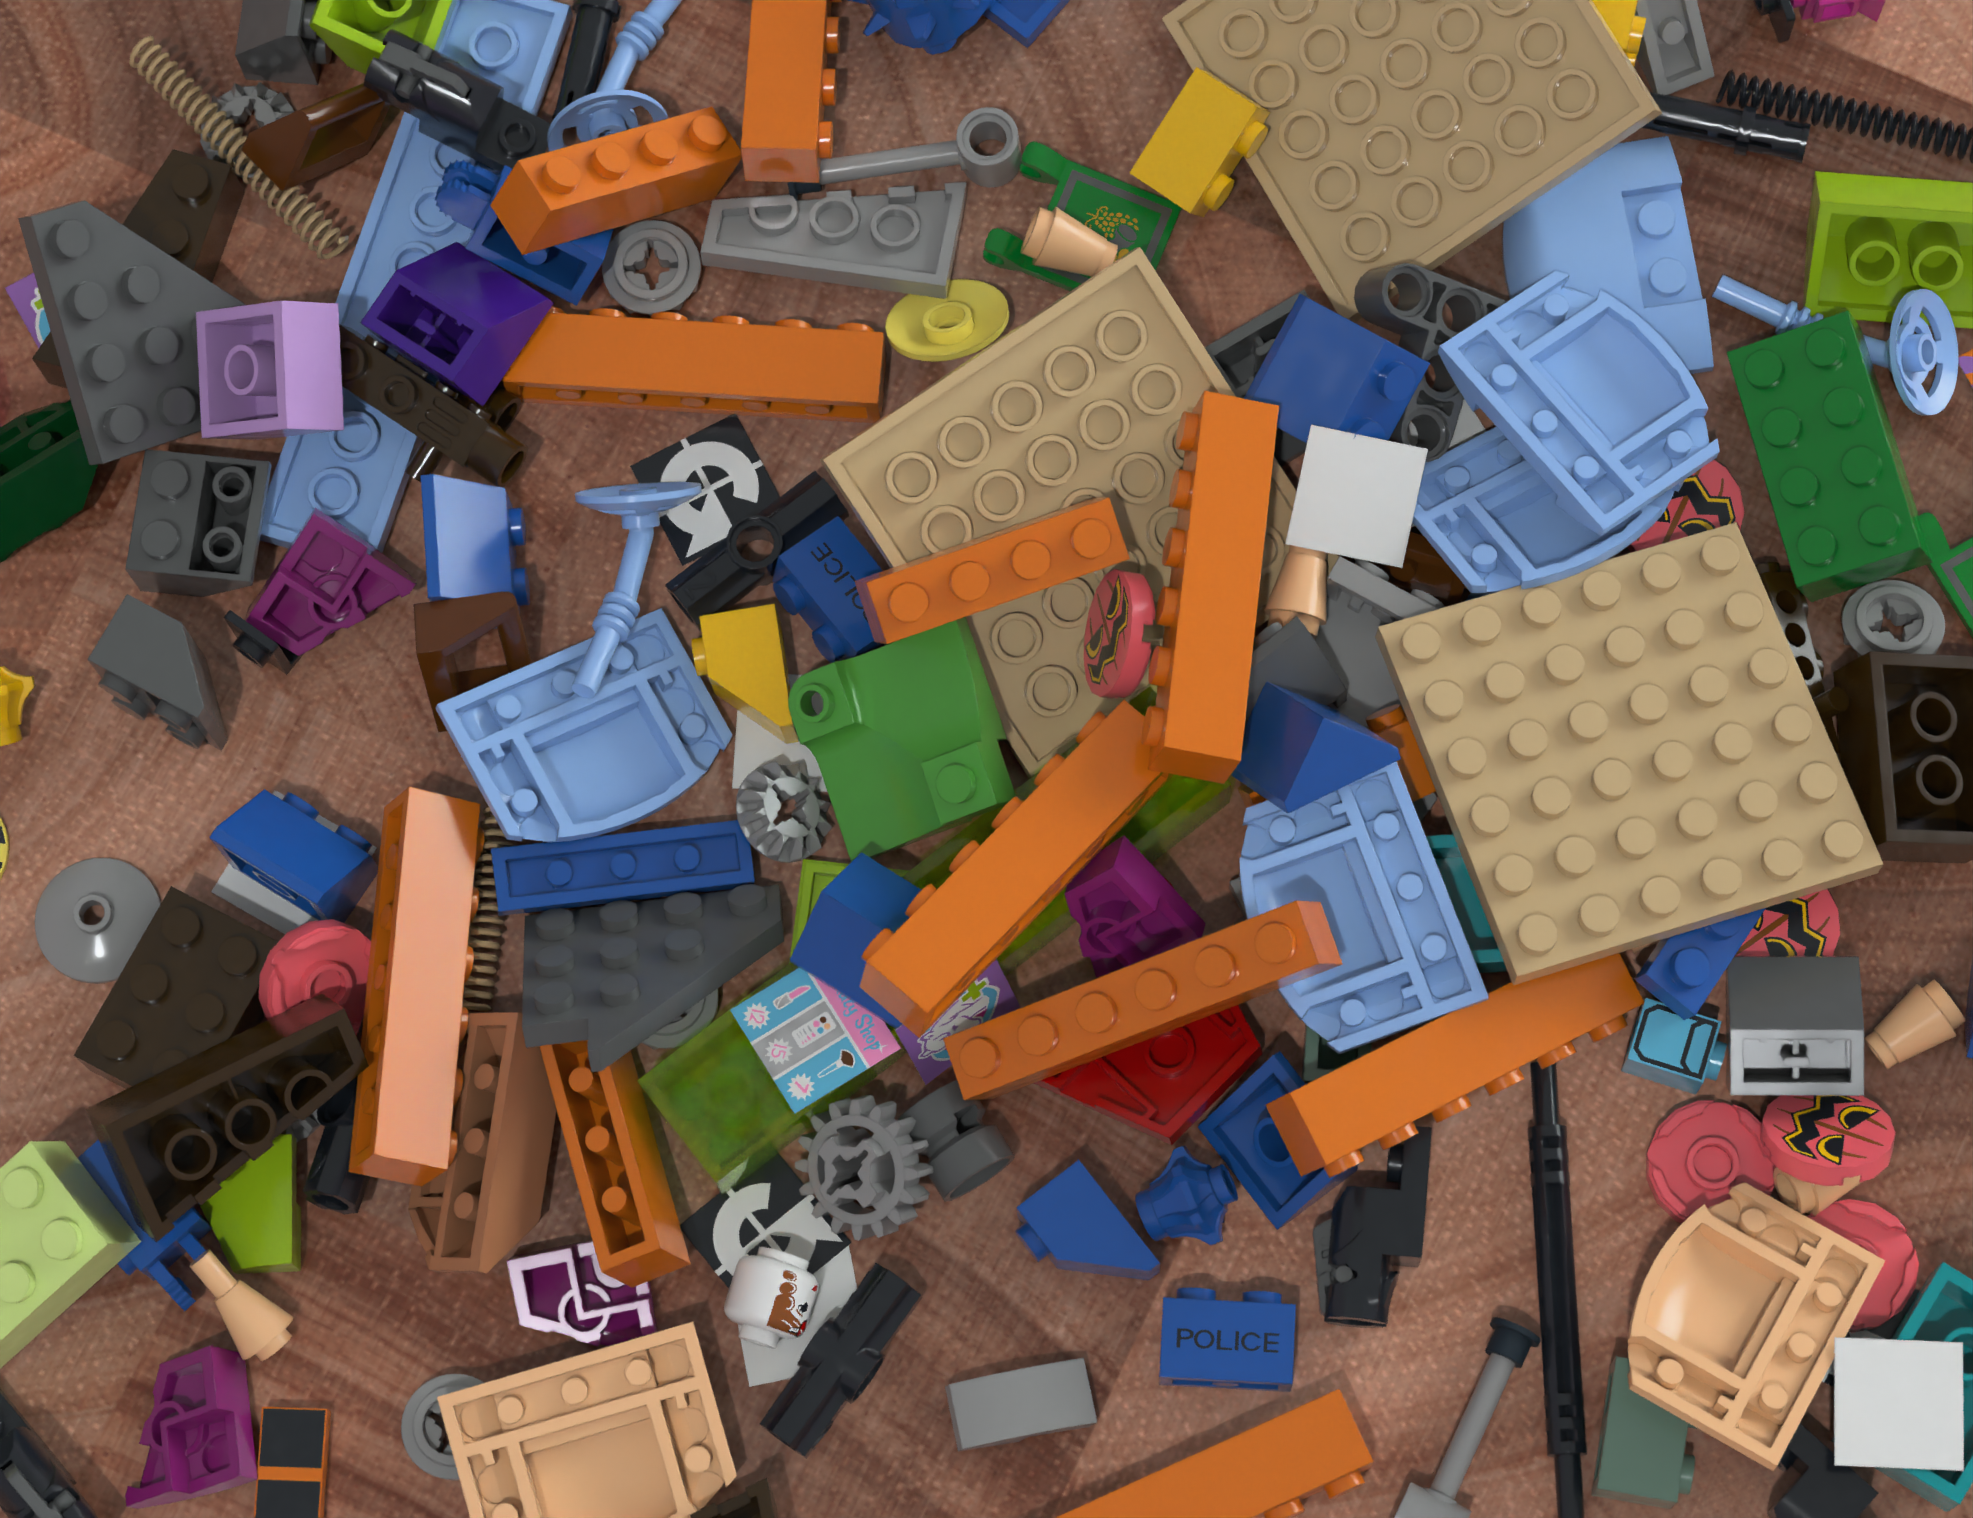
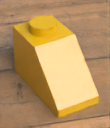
[691,604,799,744]

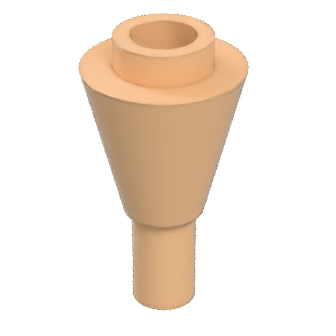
[189,1249,294,1361]

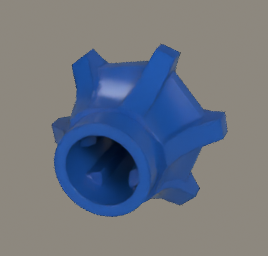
[1135,1146,1238,1245]

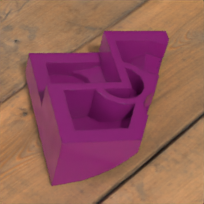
[245,508,417,656]
[1064,835,1206,978]
[507,1240,658,1346]
[125,1345,258,1509]

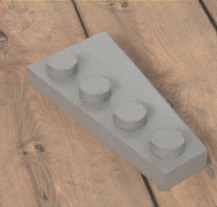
[701,182,967,299]

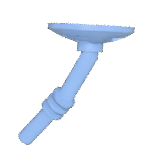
[547,0,682,151]
[1712,274,1959,416]
[571,482,702,699]

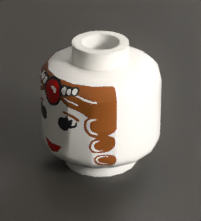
[724,1247,818,1349]

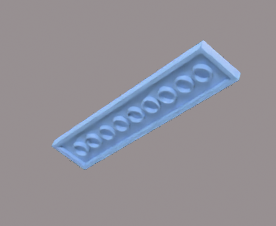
[260,0,573,553]

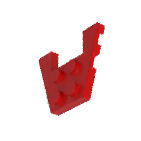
[1034,878,1263,1145]

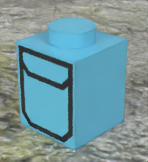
[1621,998,1727,1095]

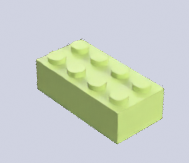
[0,1141,141,1369]

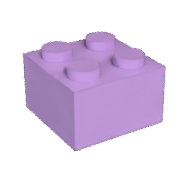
[196,300,344,440]

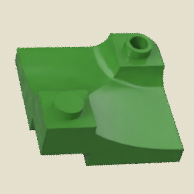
[788,617,1016,862]

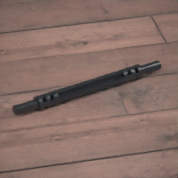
[1527,1062,1587,1518]

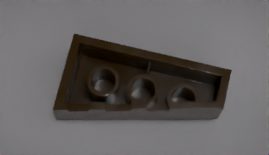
[32,149,245,388]
[85,993,369,1243]

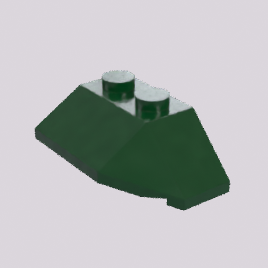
[0,399,98,563]

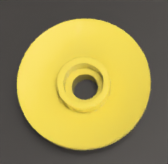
[885,279,1009,362]

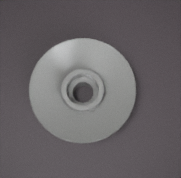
[35,858,161,984]

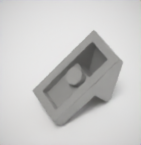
[1635,0,1715,95]

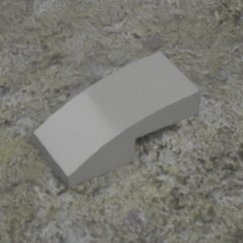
[945,1358,1097,1452]

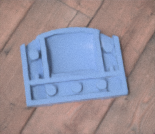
[1502,136,1714,374]
[1438,270,1720,536]
[1412,427,1684,593]
[436,608,733,842]
[1239,762,1489,1054]

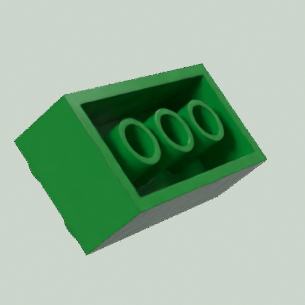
[1727,310,1933,602]

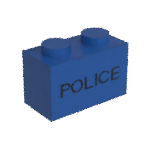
[772,516,890,663]
[1159,1288,1296,1392]

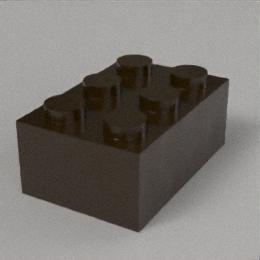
[1833,651,1973,864]
[73,886,278,1089]

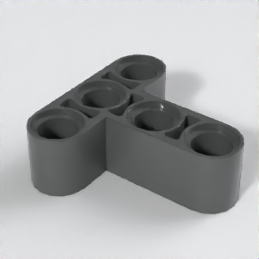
[1354,263,1507,462]

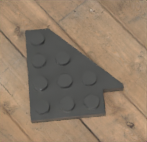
[18,200,246,465]
[522,884,784,1072]

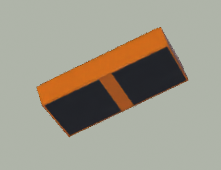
[254,1407,331,1518]

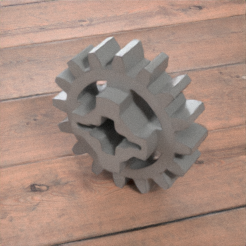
[795,1095,933,1240]

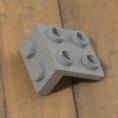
[1314,556,1445,728]

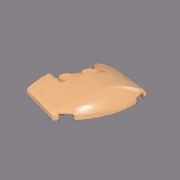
[1627,1182,1885,1471]
[437,1322,737,1518]

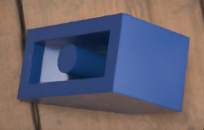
[1015,1160,1160,1281]

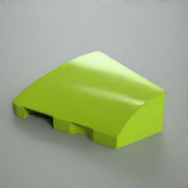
[199,1134,301,1274]

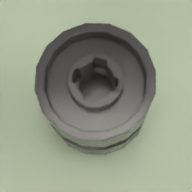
[897,1080,1015,1202]

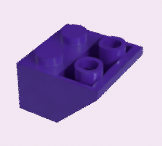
[360,242,554,407]

